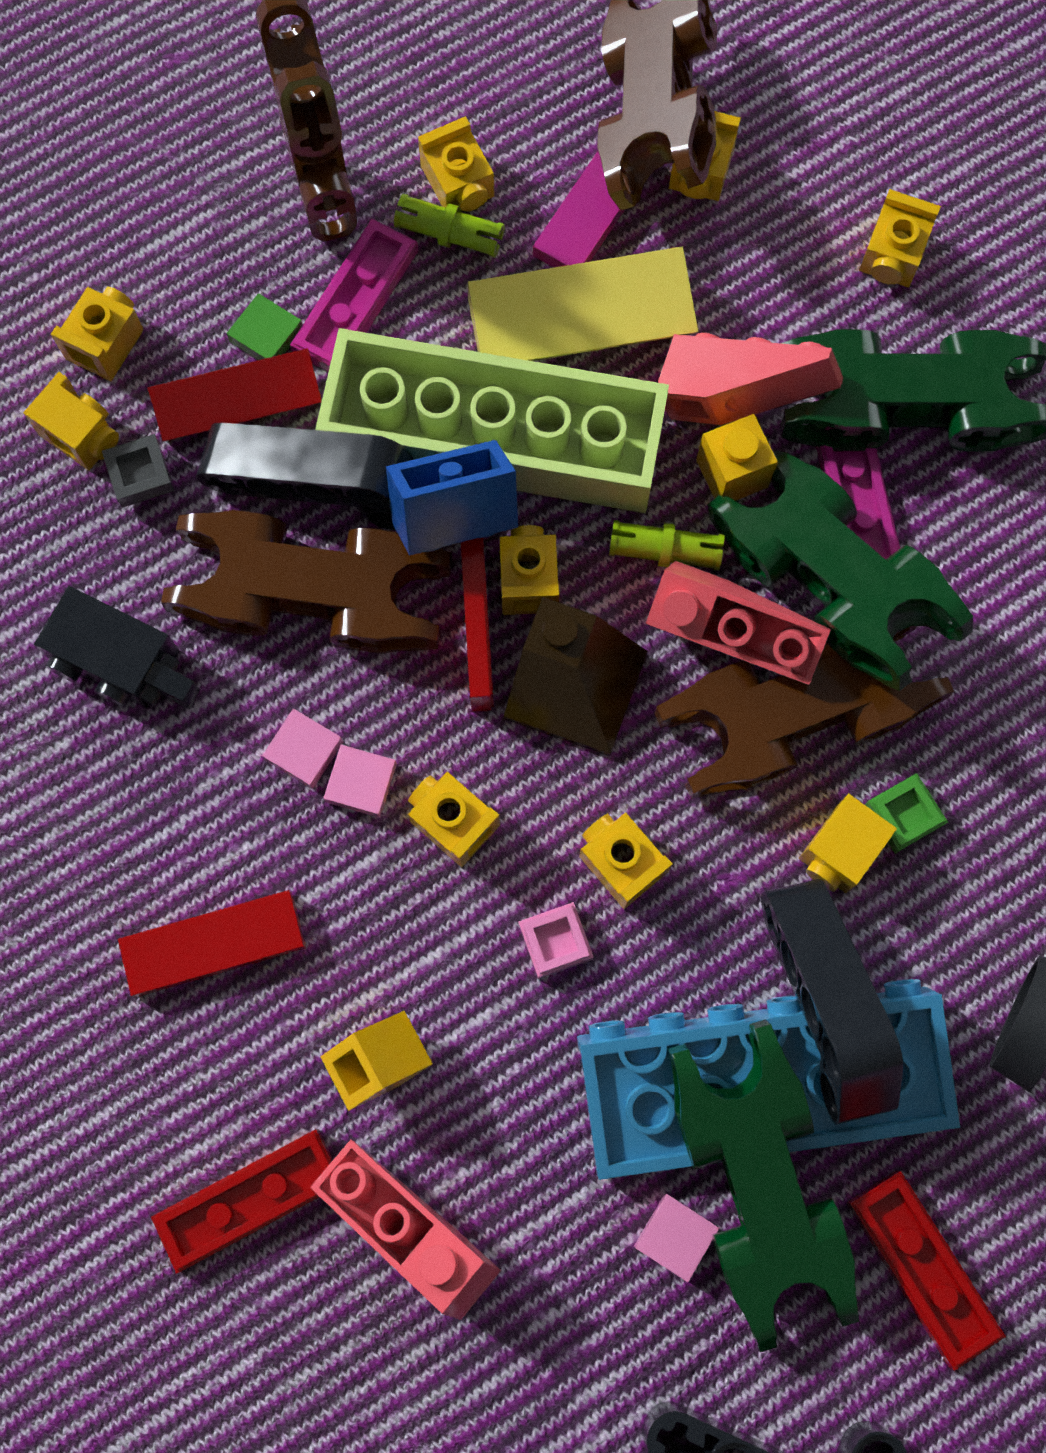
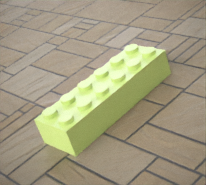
[315,328,669,513]

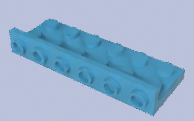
[577,979,960,1180]

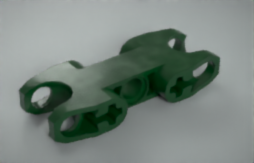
[780,329,1046,452]
[707,450,973,691]
[668,1019,860,1353]

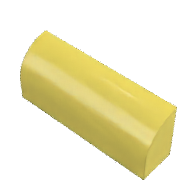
[468,246,698,361]

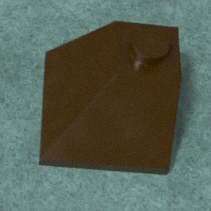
[504,597,648,756]

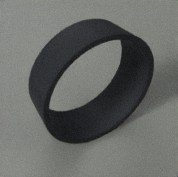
[990,956,1046,1092]

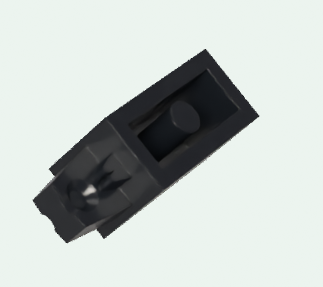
[34,586,200,709]

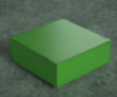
[226,293,303,360]
[865,773,948,854]

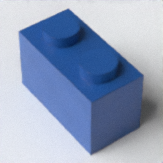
[386,440,518,556]

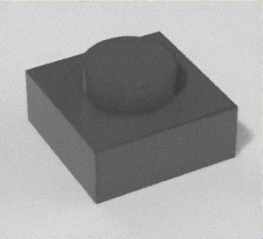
[102,434,175,508]

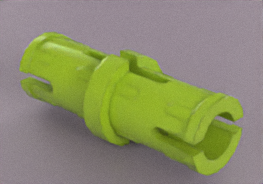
[394,193,505,258]
[609,520,725,571]

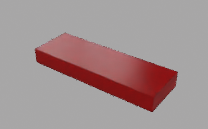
[147,348,322,441]
[461,538,494,712]
[118,890,306,998]
[151,1129,333,1274]
[846,1170,1006,1371]

